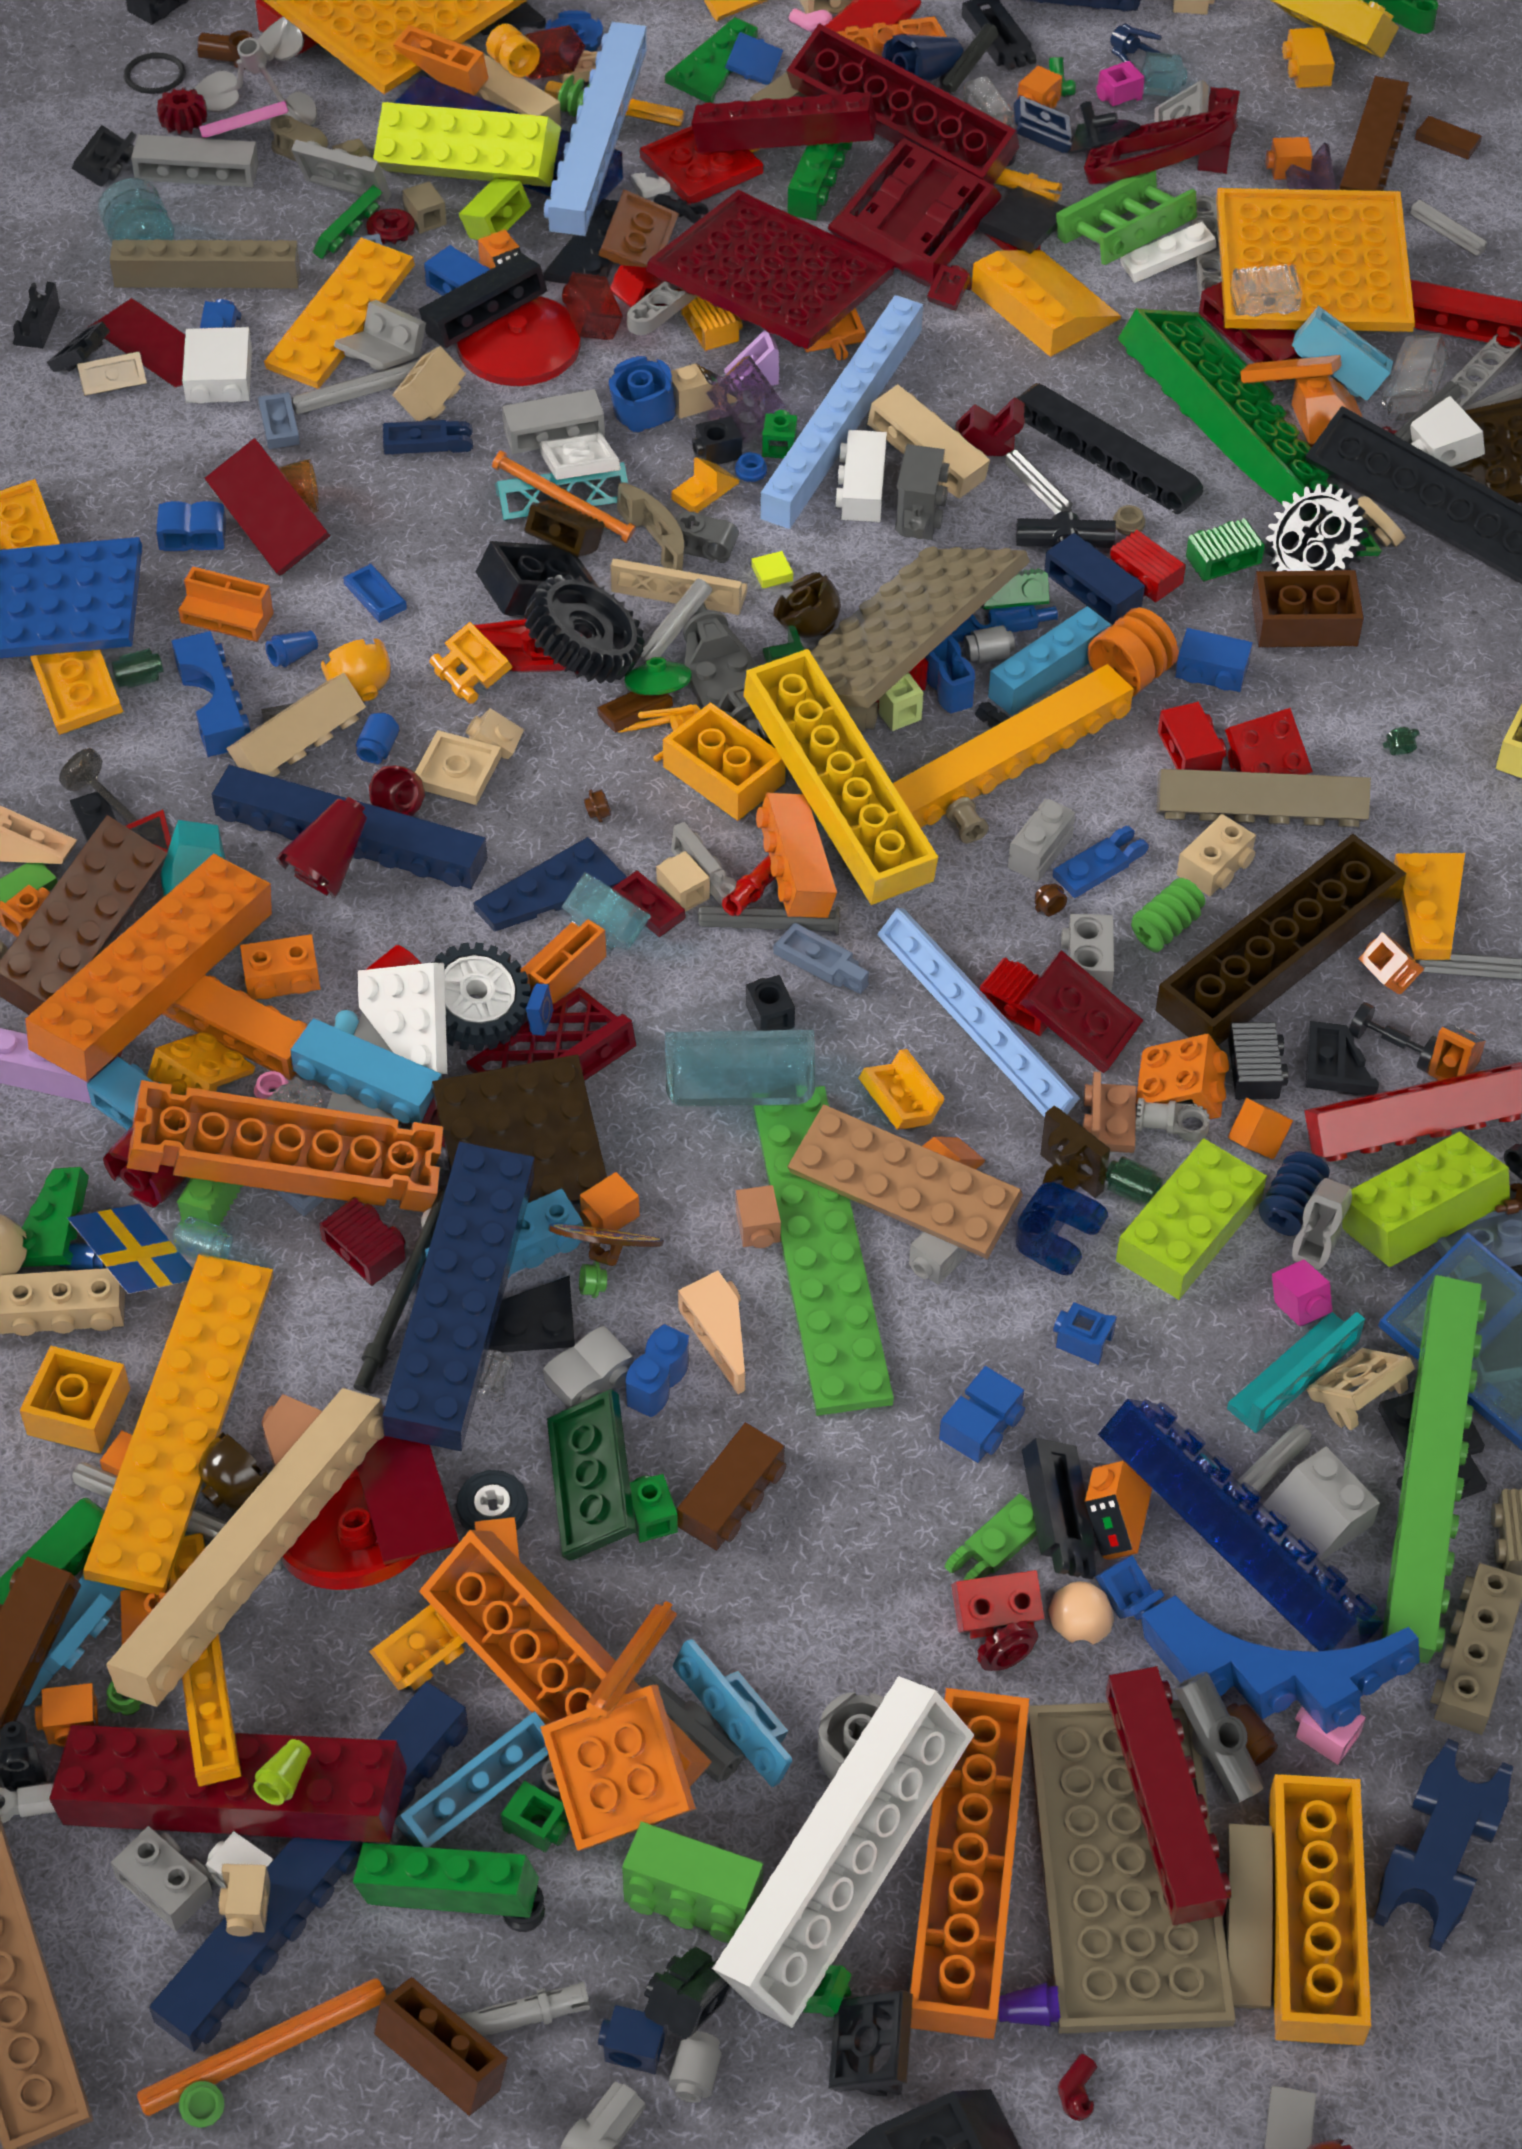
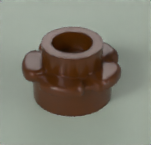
[584,789,612,822]
[1034,883,1067,917]

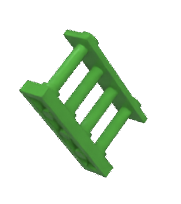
[1056,170,1197,265]

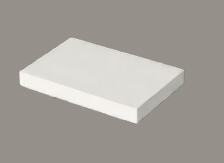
[539,432,620,480]

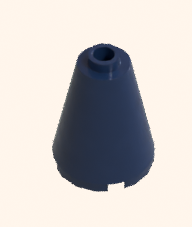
[882,34,964,83]

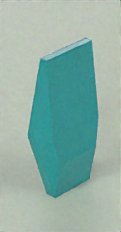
[160,820,226,897]

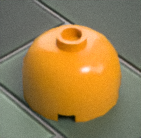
[321,638,391,702]

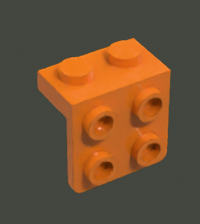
[1136,1034,1229,1119]

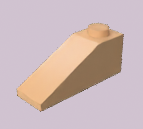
[0,806,77,864]
[678,1270,745,1394]

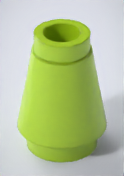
[253,1739,311,1805]

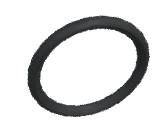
[124,52,185,94]

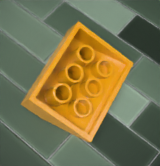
[971,250,1121,357]

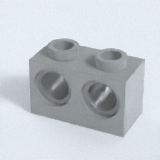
[1061,914,1114,992]

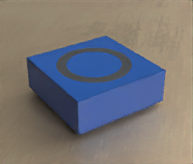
[526,983,554,1036]

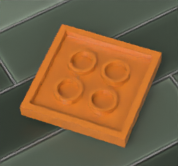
[540,1685,696,1851]

